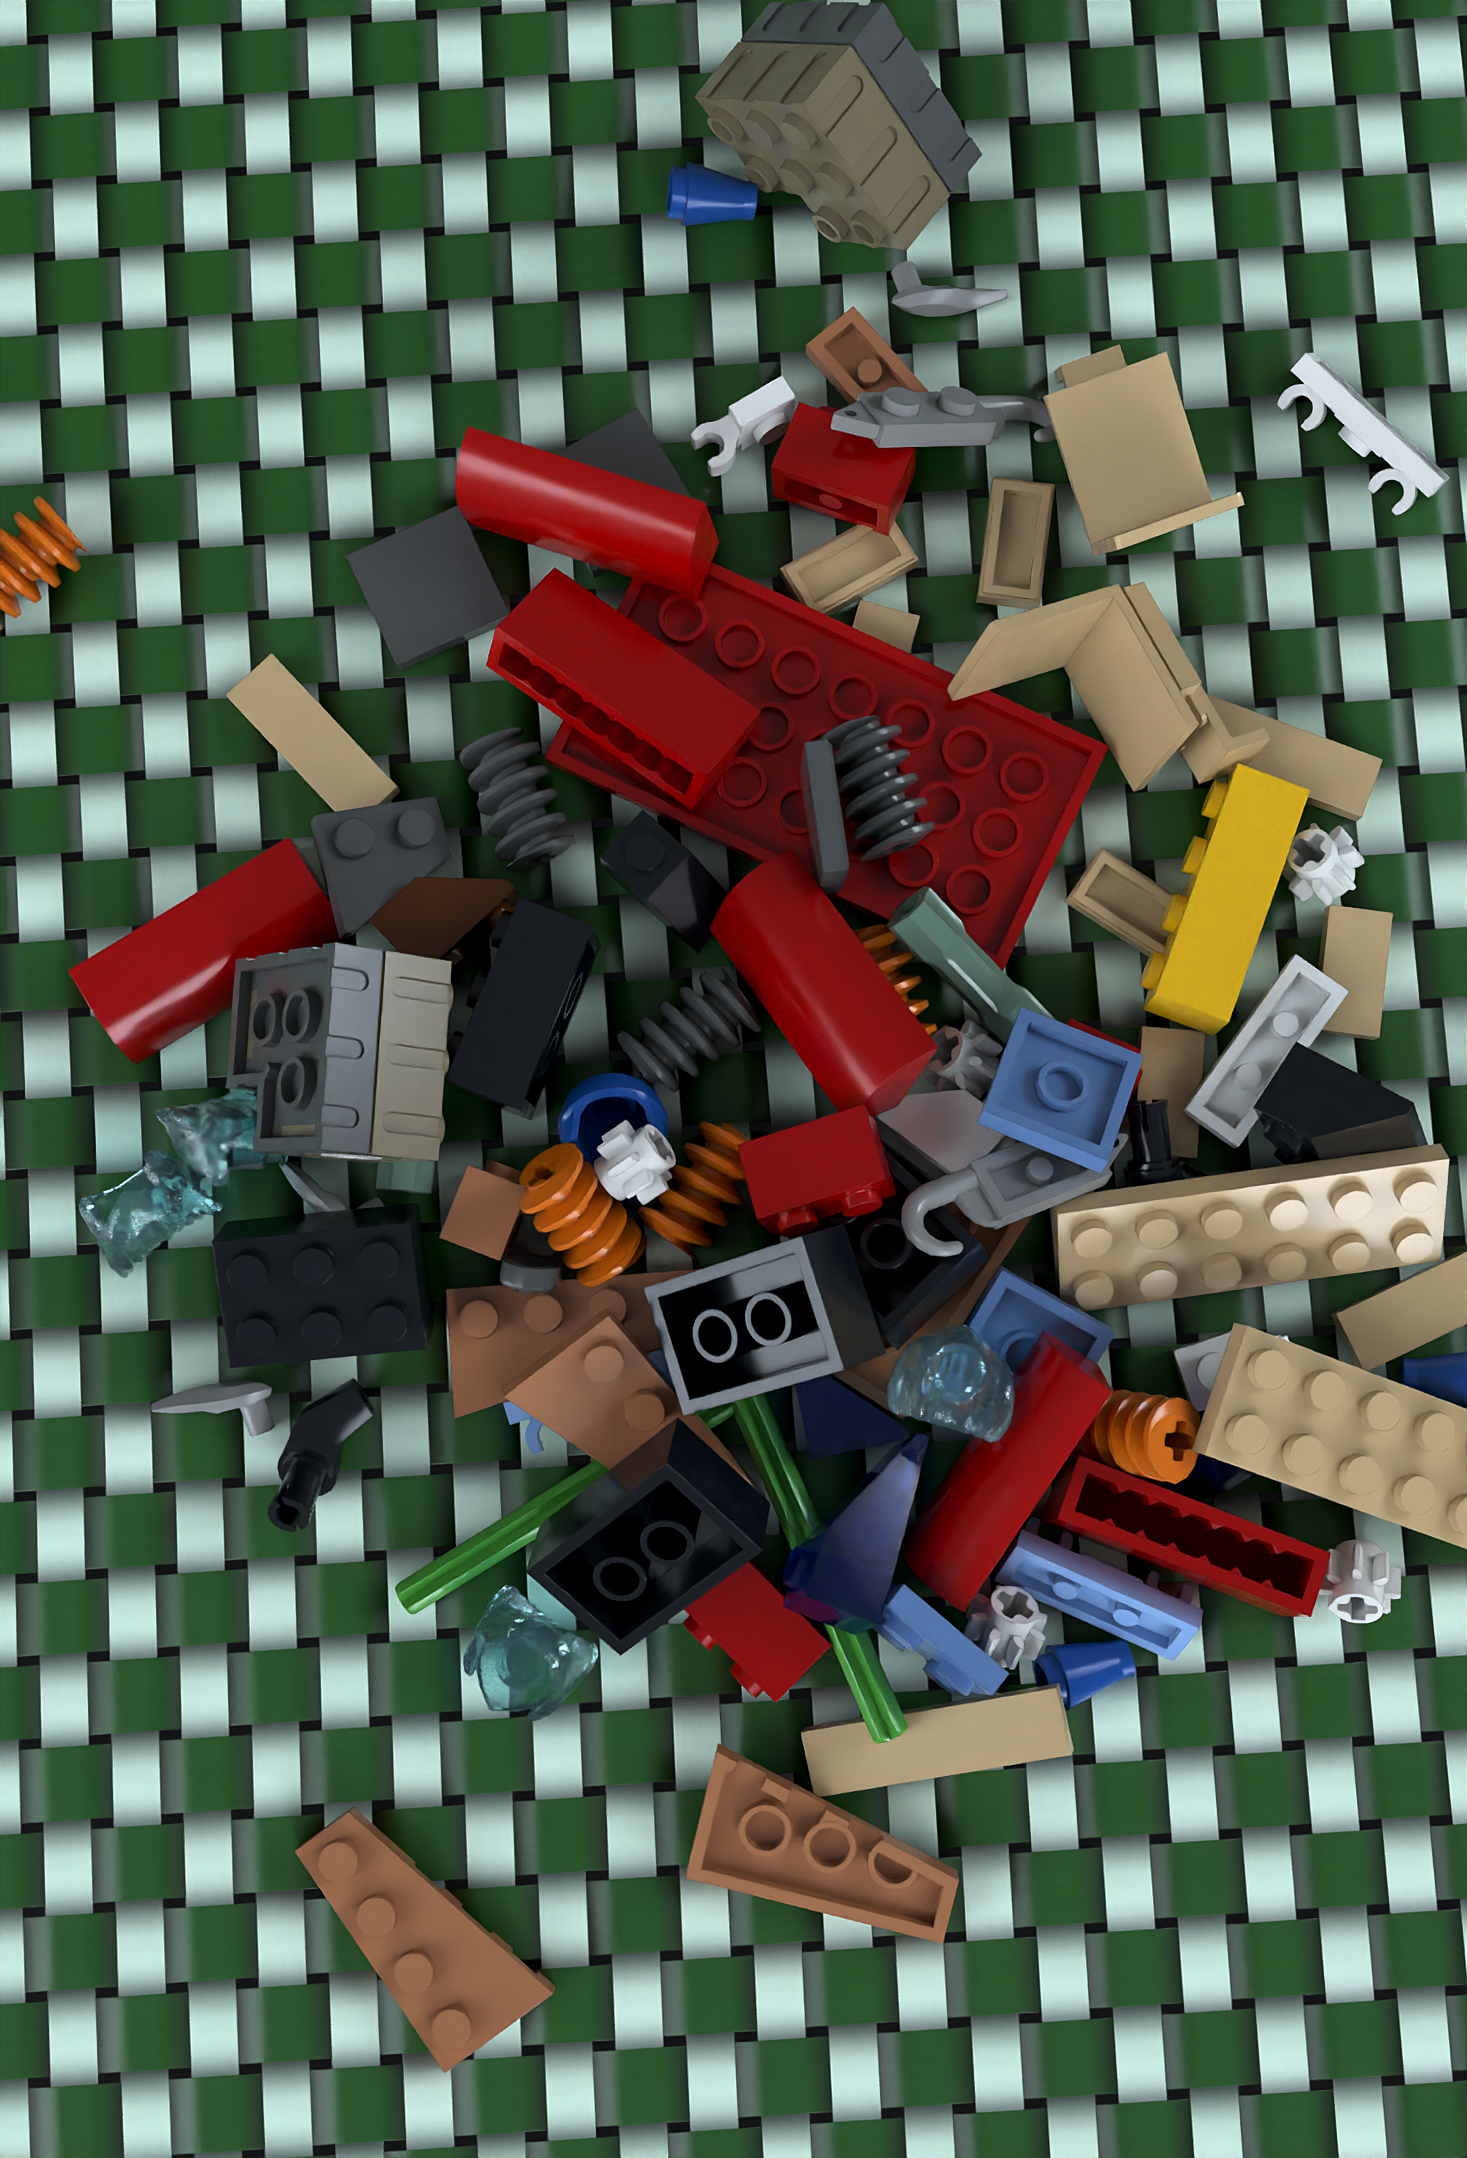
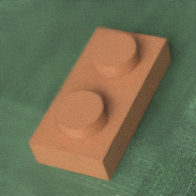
[806,306,929,405]

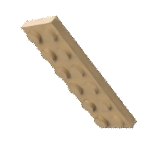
[1052,1143,1450,1312]
[1192,1323,1467,1549]

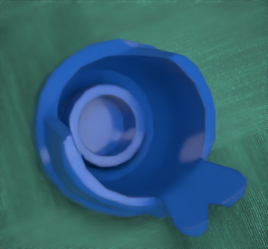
[558,1073,668,1205]

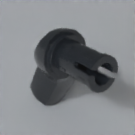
[1123,1099,1210,1187]
[267,1378,375,1532]

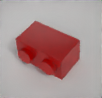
[771,402,916,536]
[737,1104,897,1237]
[683,1559,832,1703]

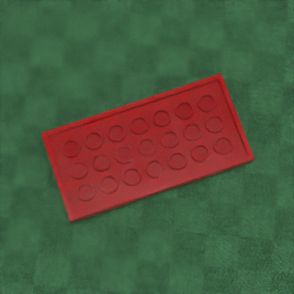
[545,562,1109,971]

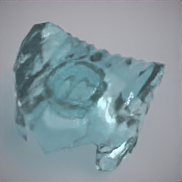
[156,1090,288,1189]
[79,1148,222,1278]
[887,1326,1015,1443]
[463,1585,599,1721]

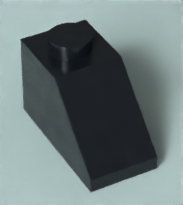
[600,810,728,953]

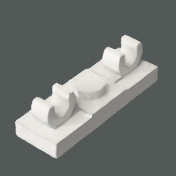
[1277,353,1450,515]
[1182,954,1349,1148]

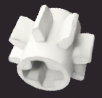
[1281,823,1365,906]
[922,1020,1003,1099]
[594,1120,676,1205]
[1318,1540,1401,1623]
[963,1585,1048,1670]

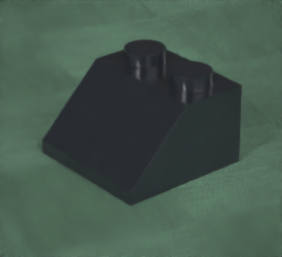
[1253,1042,1428,1165]

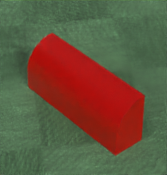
[455,426,719,599]
[486,567,762,810]
[68,837,341,1064]
[709,849,938,1117]
[902,1330,1113,1612]
[1040,1455,1331,1617]

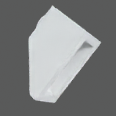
[873,1089,1016,1181]

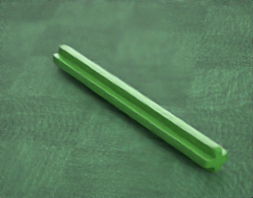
[731,1393,907,1744]
[395,1402,734,1614]

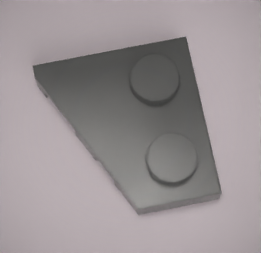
[310,796,452,939]

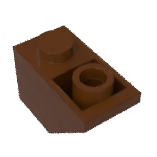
[369,877,520,977]

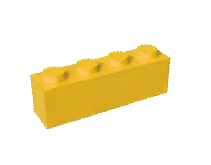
[1139,763,1310,1036]

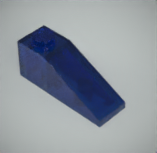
[783,1433,929,1635]

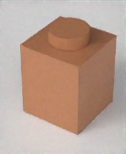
[439,1159,527,1261]

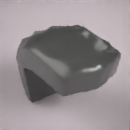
[500,1212,567,1294]

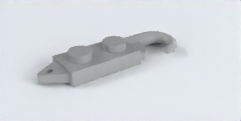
[830,386,1056,448]
[901,1133,1129,1257]

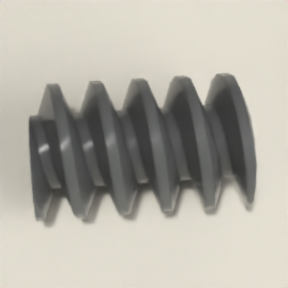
[820,715,936,861]
[459,727,576,871]
[617,968,762,1093]

